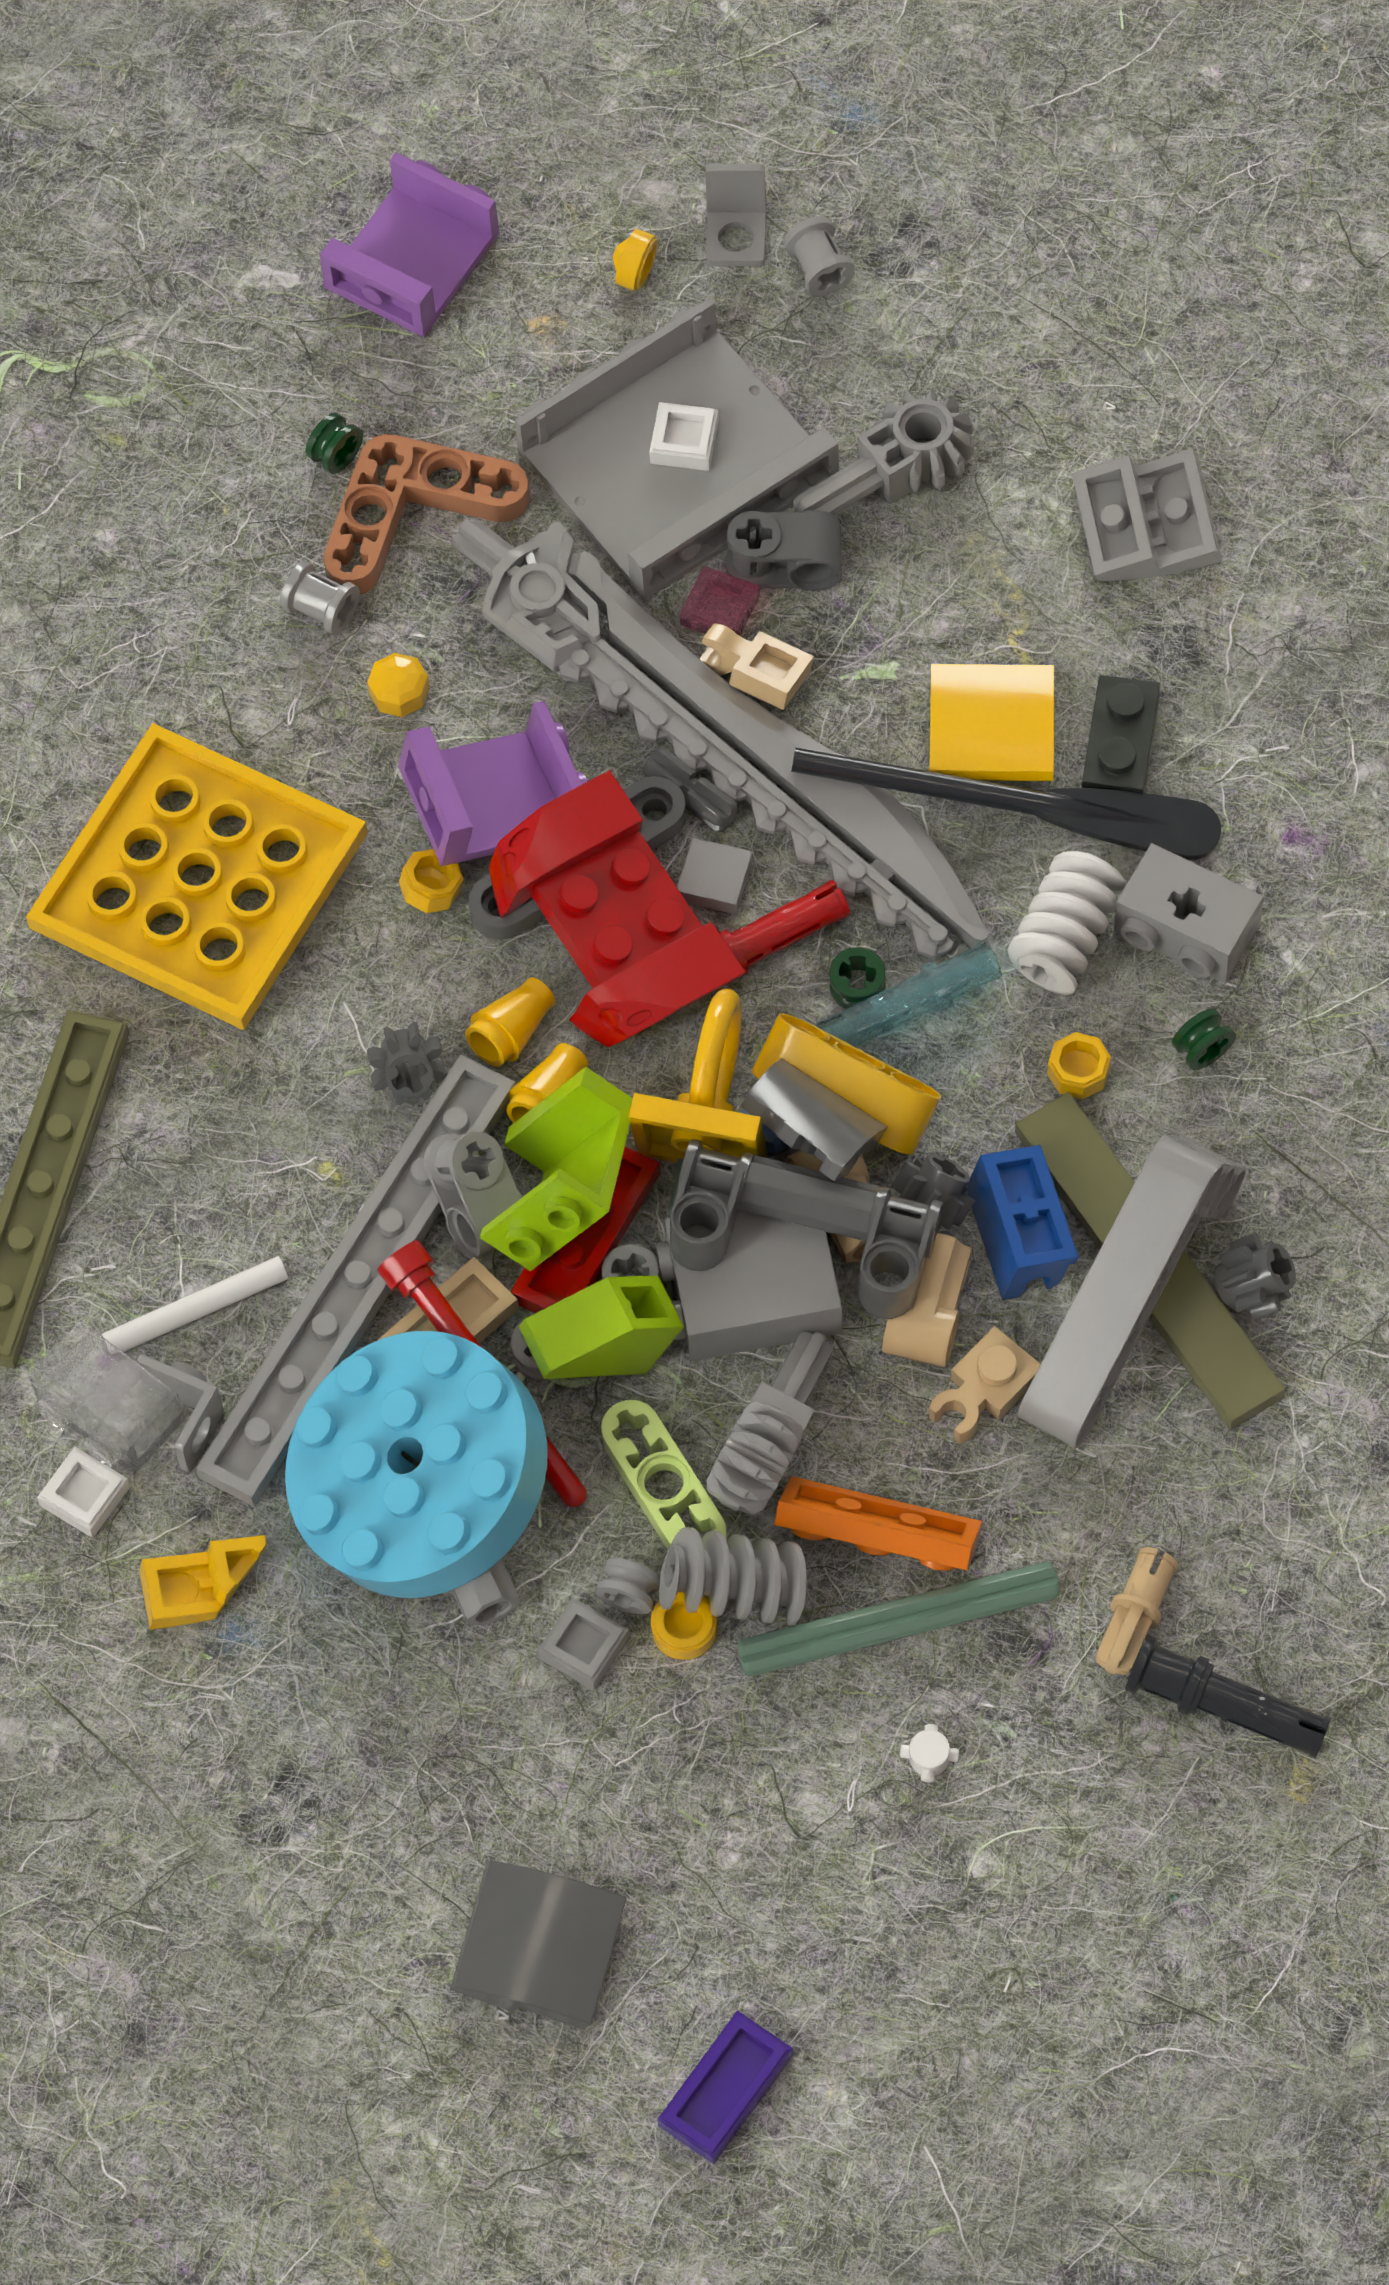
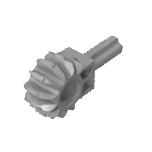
[793,388,975,515]
[706,1331,833,1516]

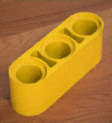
[751,1013,941,1155]

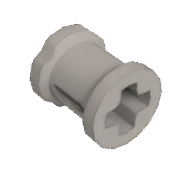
[783,216,855,296]
[279,560,360,636]

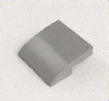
[1072,448,1222,581]

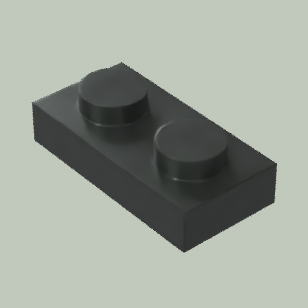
[1082,675,1160,793]

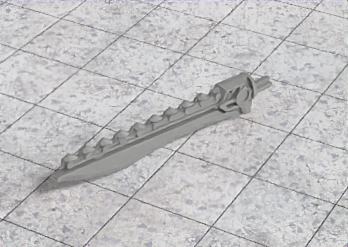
[451,517,989,959]

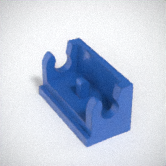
[966,1145,1079,1300]

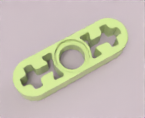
[601,1400,727,1550]

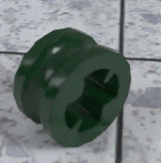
[305,412,363,474]
[829,947,886,1012]
[1172,1009,1236,1070]

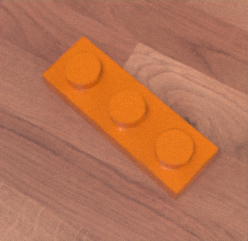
[774,1476,982,1571]

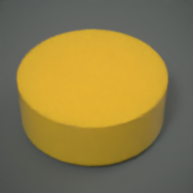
[651,1592,718,1660]

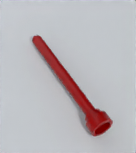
[377,1240,587,1507]

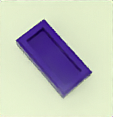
[657,2010,793,2164]

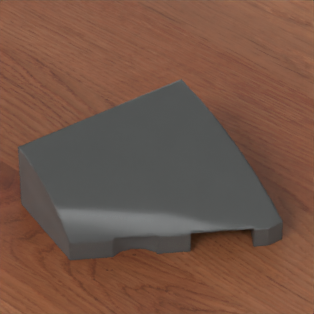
[741,1058,888,1181]

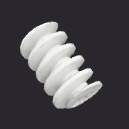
[1007,851,1126,995]

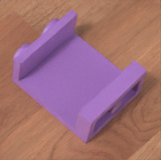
[319,152,499,337]
[398,701,588,867]

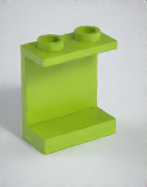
[480,1067,633,1271]

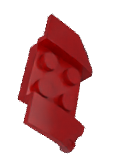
[489,770,746,1047]

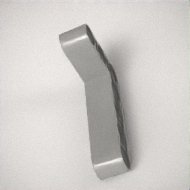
[1018,1134,1246,1449]

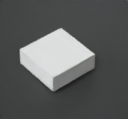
[649,402,719,471]
[37,1447,130,1538]

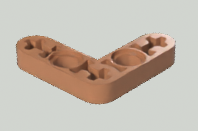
[323,434,530,595]

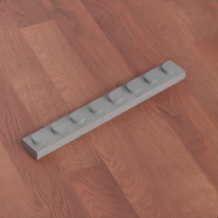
[196,1054,515,1507]

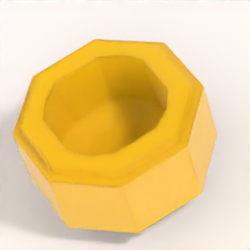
[367,653,430,717]
[399,849,464,913]
[1047,1032,1111,1100]

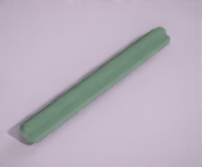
[737,1561,1060,1676]

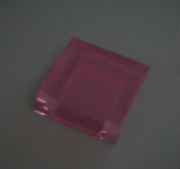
[679,566,760,636]

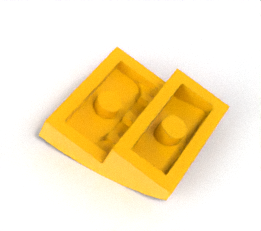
[929,664,1054,781]

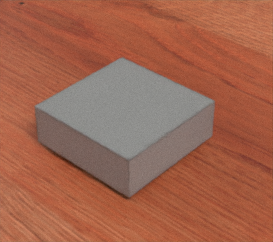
[677,838,753,915]
[537,1597,629,1691]

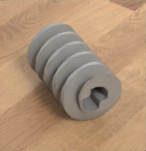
[659,1527,807,1626]

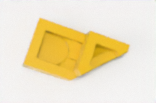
[139,1535,267,1630]

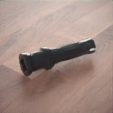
[1125,1634,1332,1759]

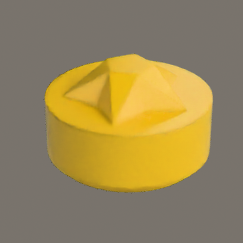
[612,228,658,291]

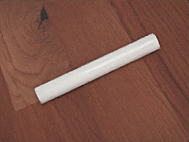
[101,1256,289,1357]

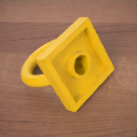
[628,989,767,1163]

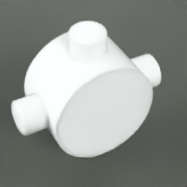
[900,1724,959,1783]

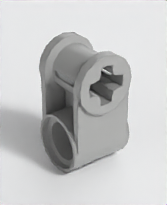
[423,1132,523,1259]

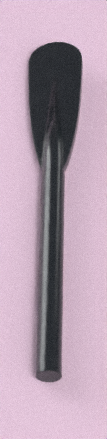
[791,747,1221,860]

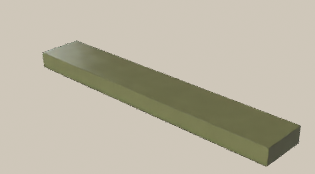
[0,1010,130,1369]
[1015,1092,1285,1430]

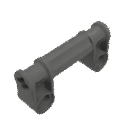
[670,1138,944,1319]

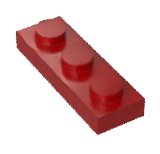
[510,1146,661,1313]

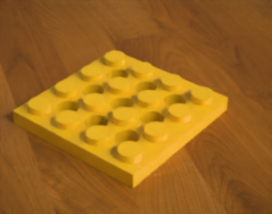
[26,723,368,1030]

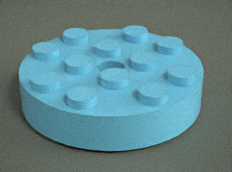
[285,1331,547,1598]

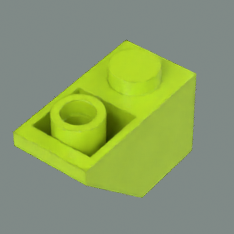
[519,1275,684,1379]

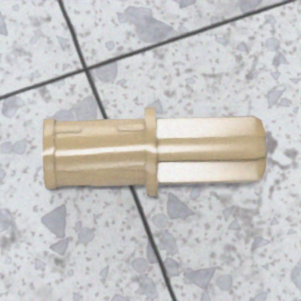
[1095,1547,1178,1675]

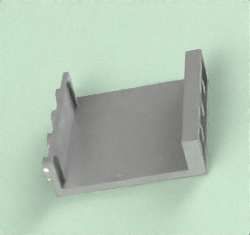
[515,298,839,601]

